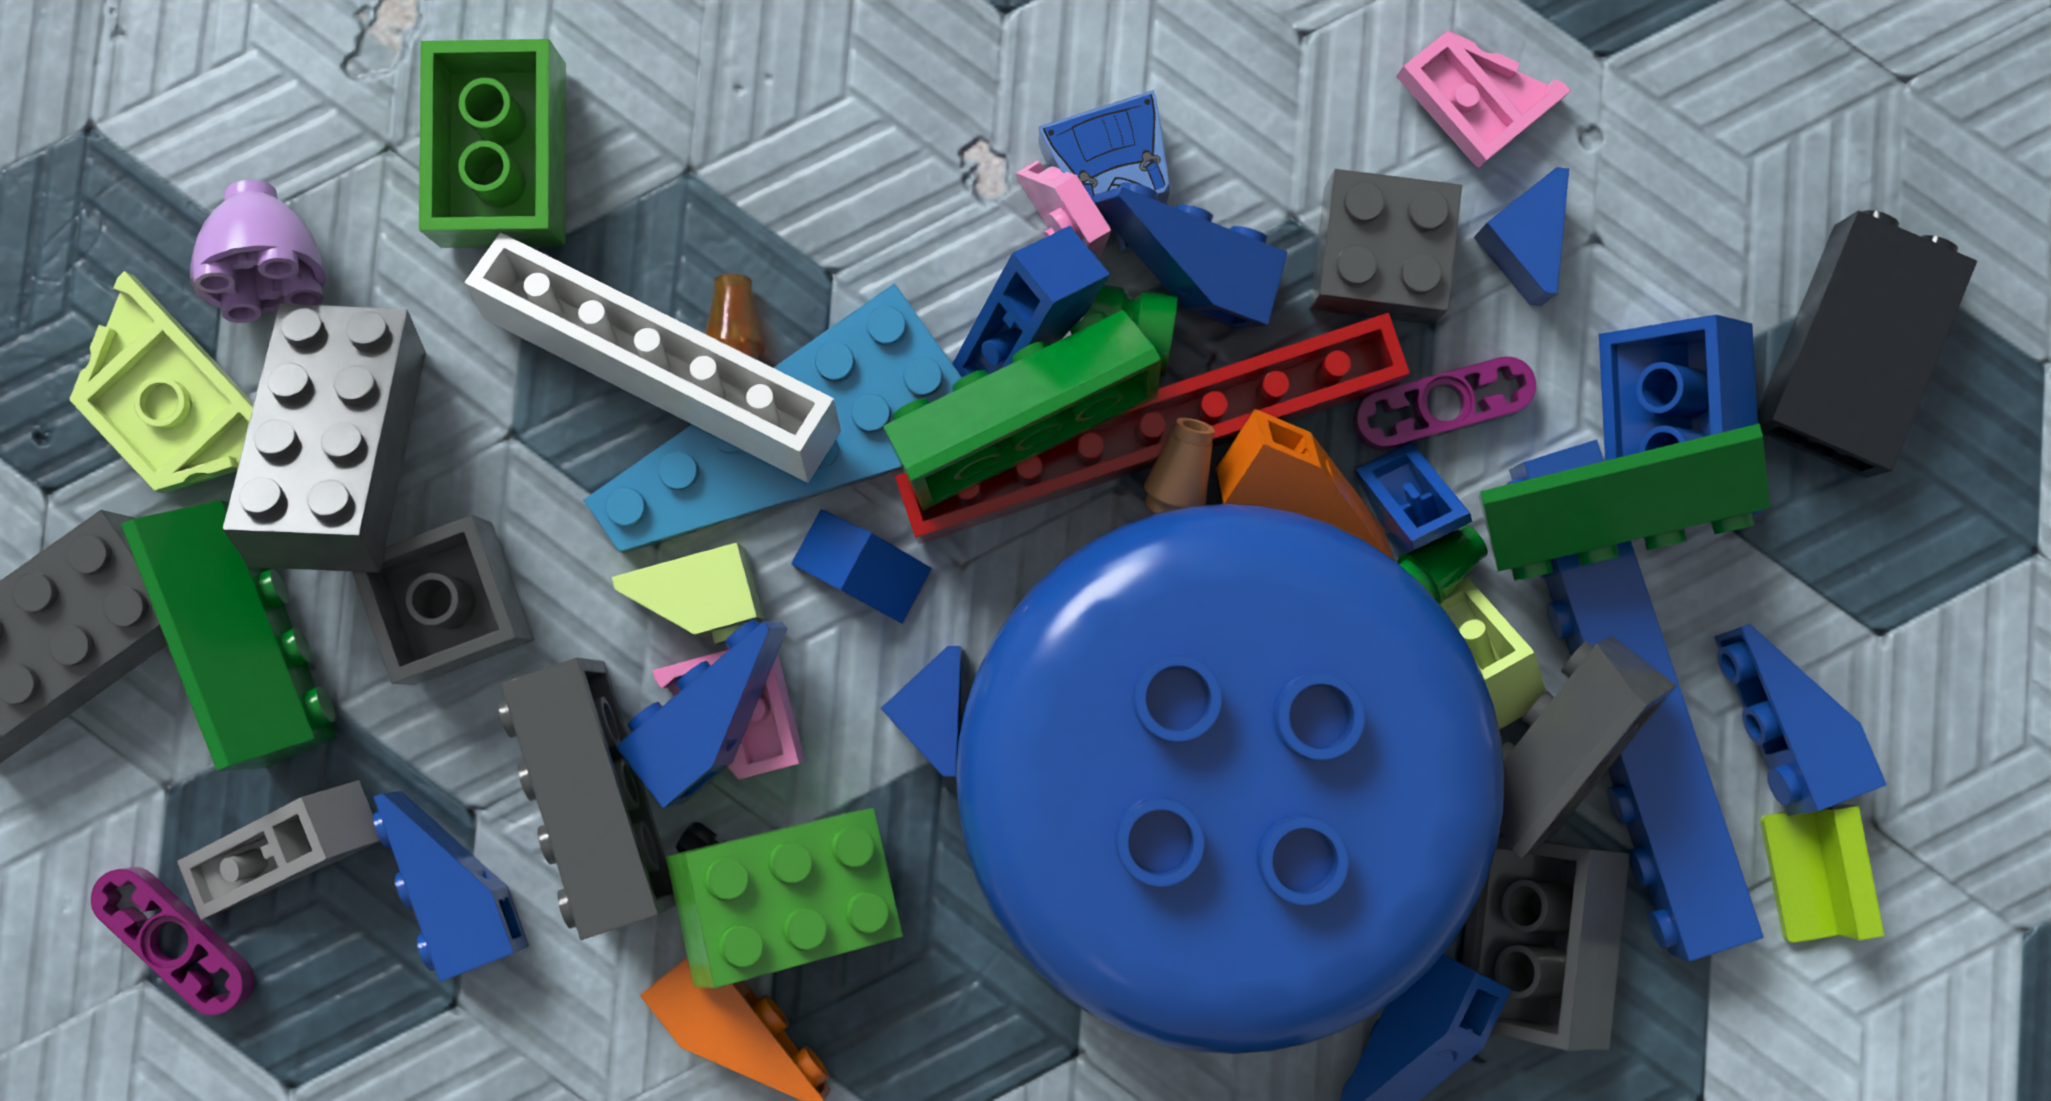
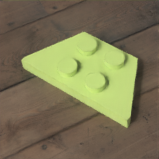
[69,271,254,493]

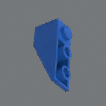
[1093,182,1288,329]
[615,619,788,808]
[1714,624,1887,816]
[373,791,529,982]
[1339,954,1512,1101]

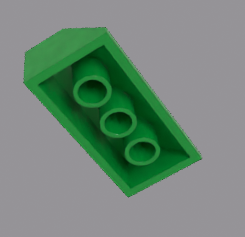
[883,310,1161,511]
[1479,423,1770,581]
[121,500,336,771]

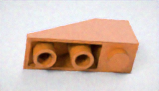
[1216,409,1394,560]
[640,957,831,1101]

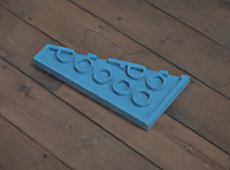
[583,283,962,554]

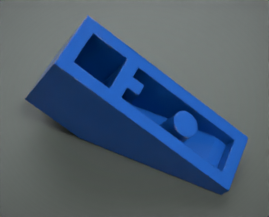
[952,226,1110,377]

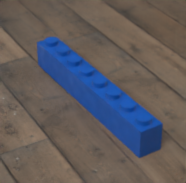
[1507,439,1764,962]

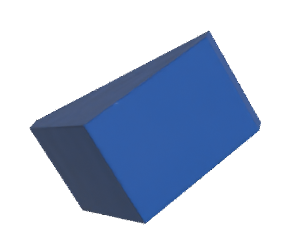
[1474,167,1569,306]
[1355,442,1472,557]
[791,509,932,624]
[880,646,963,777]

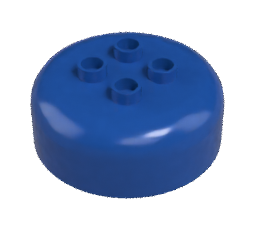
[956,504,1504,1054]

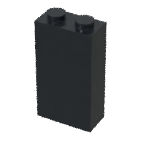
[1757,210,1977,478]

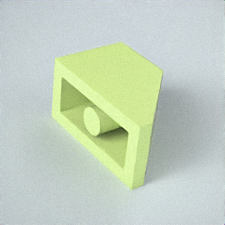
[612,542,765,645]
[1441,577,1546,730]

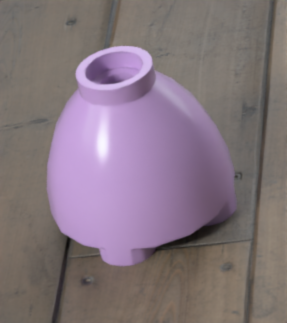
[190,180,326,323]

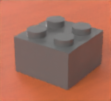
[1310,169,1462,325]
[352,515,534,685]

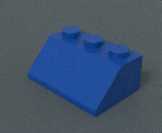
[1599,314,1763,514]

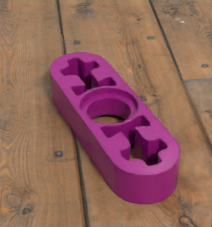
[1353,356,1536,451]
[91,867,254,1015]

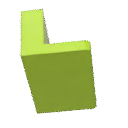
[1760,804,1885,943]

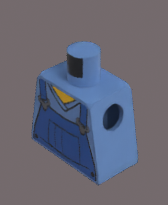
[1038,90,1170,254]

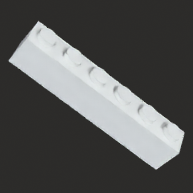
[464,232,841,483]

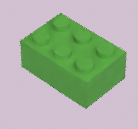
[419,39,566,248]
[666,808,903,989]

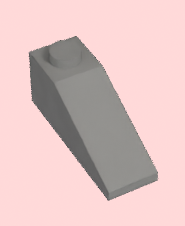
[177,780,380,920]

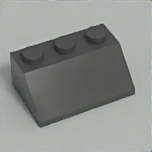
[1500,636,1677,859]
[1461,835,1630,1051]

